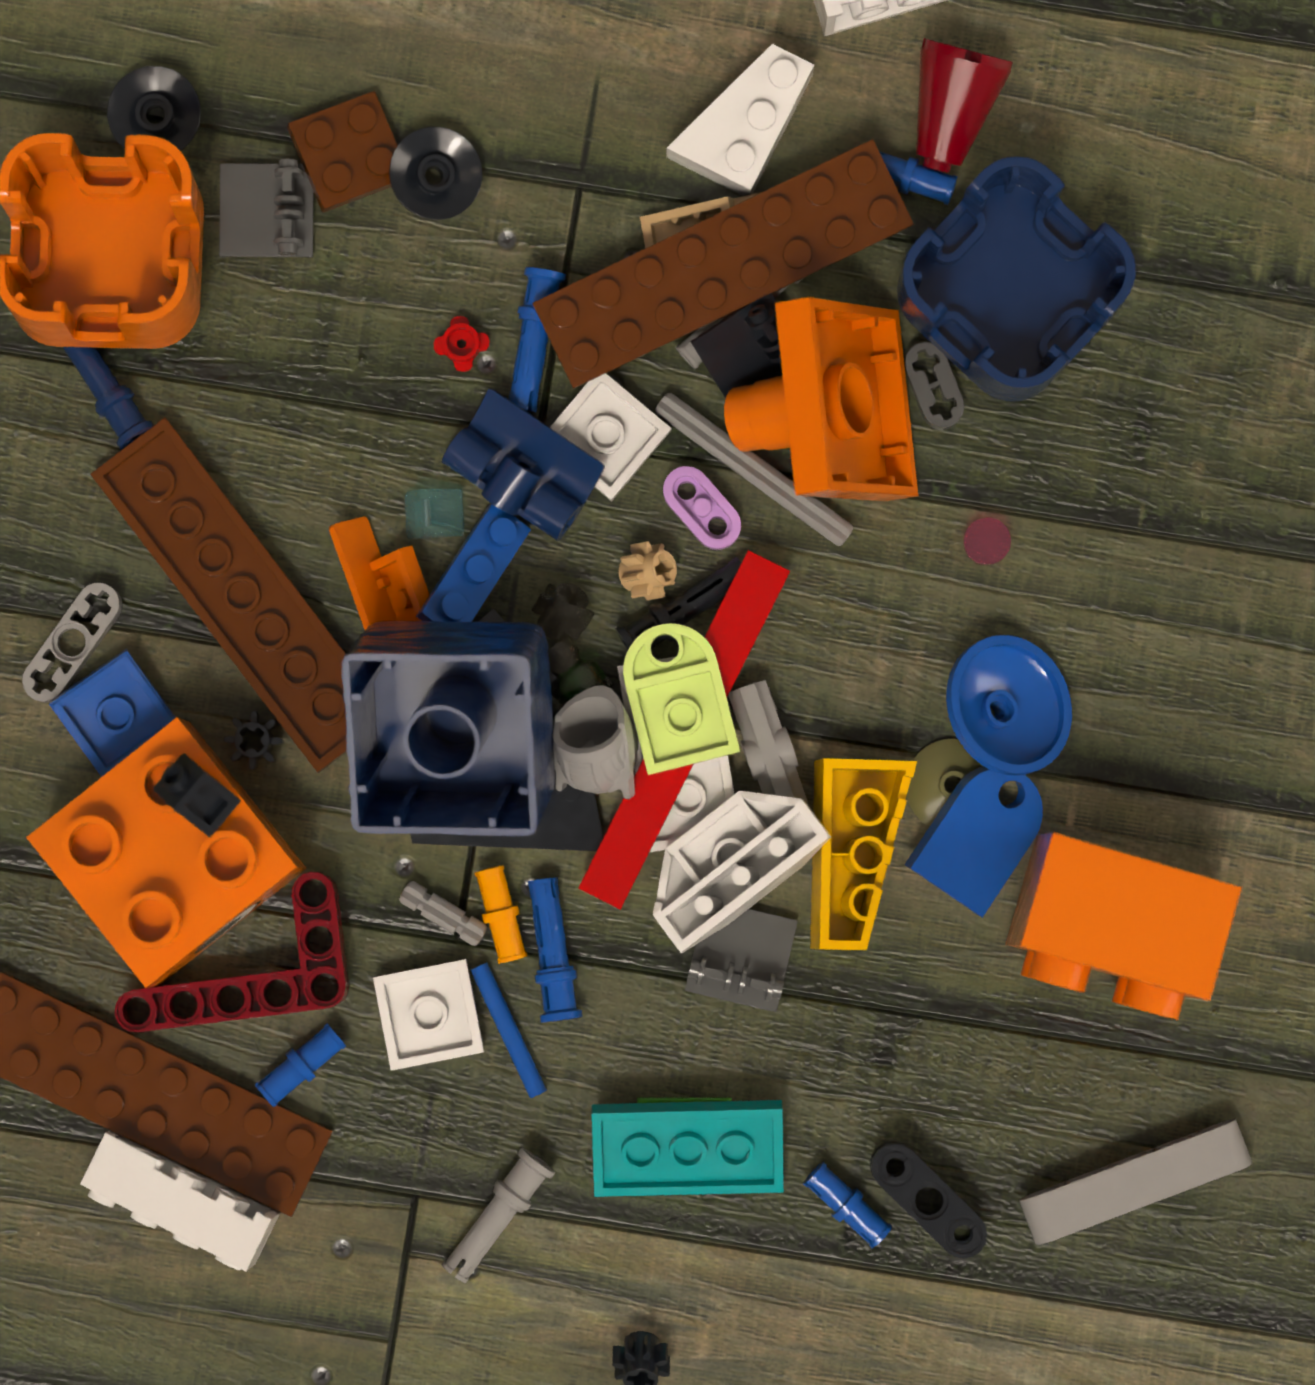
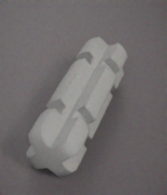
[399,881,487,946]

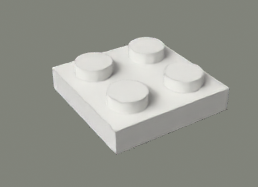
[550,374,672,502]
[373,959,485,1071]

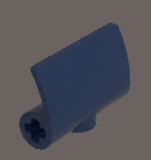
[442,389,605,541]

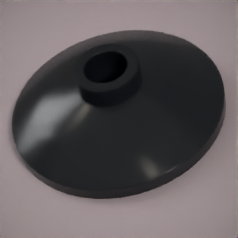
[107,66,201,151]
[389,127,482,220]

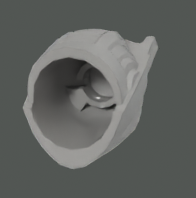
[553,685,638,799]

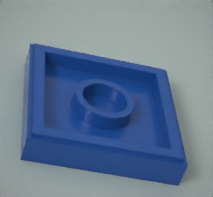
[49,648,176,777]

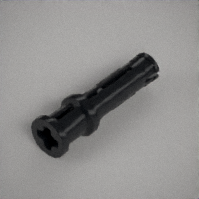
[615,556,741,650]

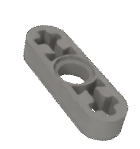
[22,583,122,703]

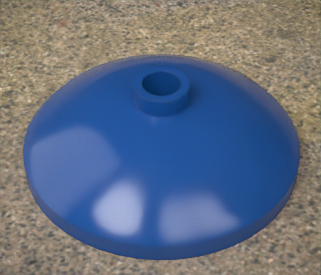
[946,635,1072,776]

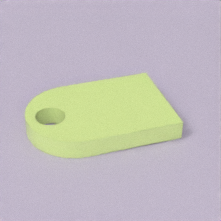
[623,624,740,776]

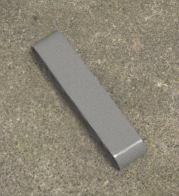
[1019,1119,1253,1245]

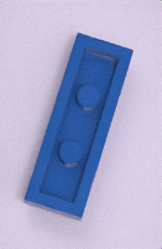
[416,504,531,622]

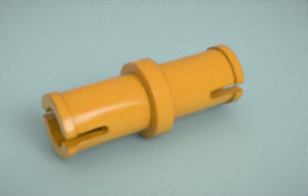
[474,865,528,964]

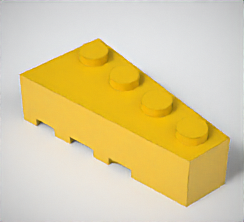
[810,758,917,950]

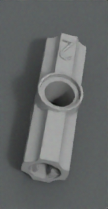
[728,680,809,806]

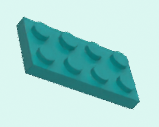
[591,1100,784,1197]

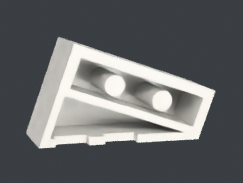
[667,44,814,196]

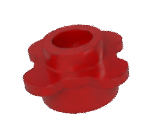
[433,316,490,372]

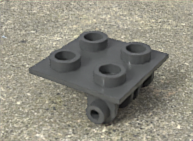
[219,159,314,257]
[685,909,798,1012]

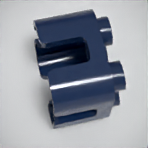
[897,157,1136,401]

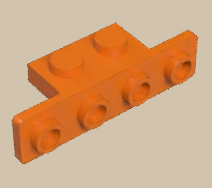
[329,516,430,630]

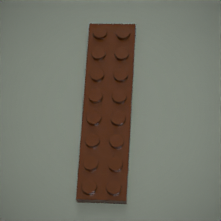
[532,139,914,389]
[90,418,347,773]
[0,971,334,1217]

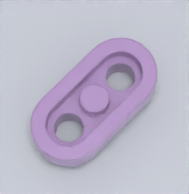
[663,466,741,550]

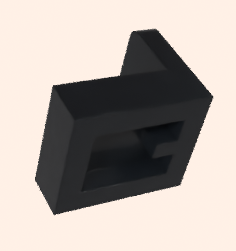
[153,753,241,837]

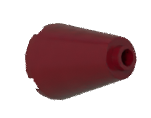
[916,38,1013,173]

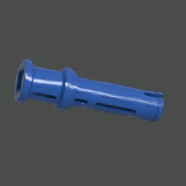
[509,267,566,412]
[528,877,583,1023]

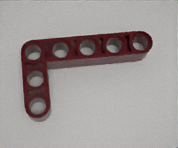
[114,872,349,1032]

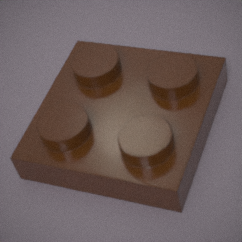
[287,91,398,213]

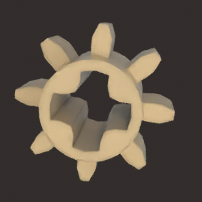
[618,541,677,600]

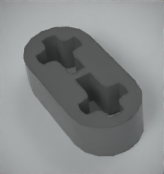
[904,342,964,430]

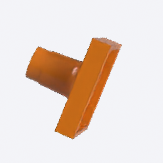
[724,297,919,501]

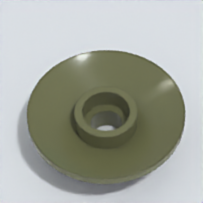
[906,739,983,827]

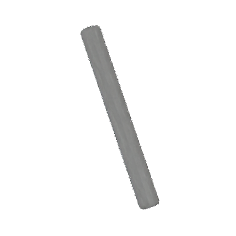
[655,393,853,546]

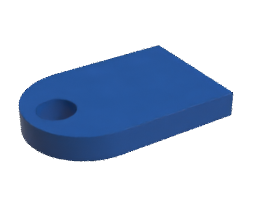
[904,766,1043,918]

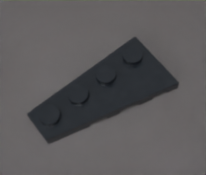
[410,770,604,851]

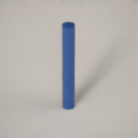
[470,963,547,1098]

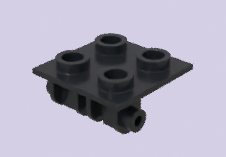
[690,291,783,399]

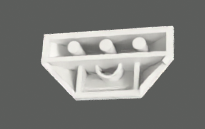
[653,791,831,953]

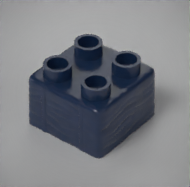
[342,621,555,836]

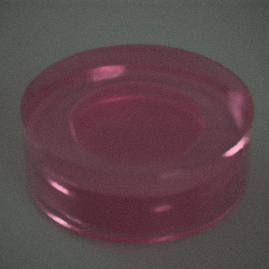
[963,518,1011,566]

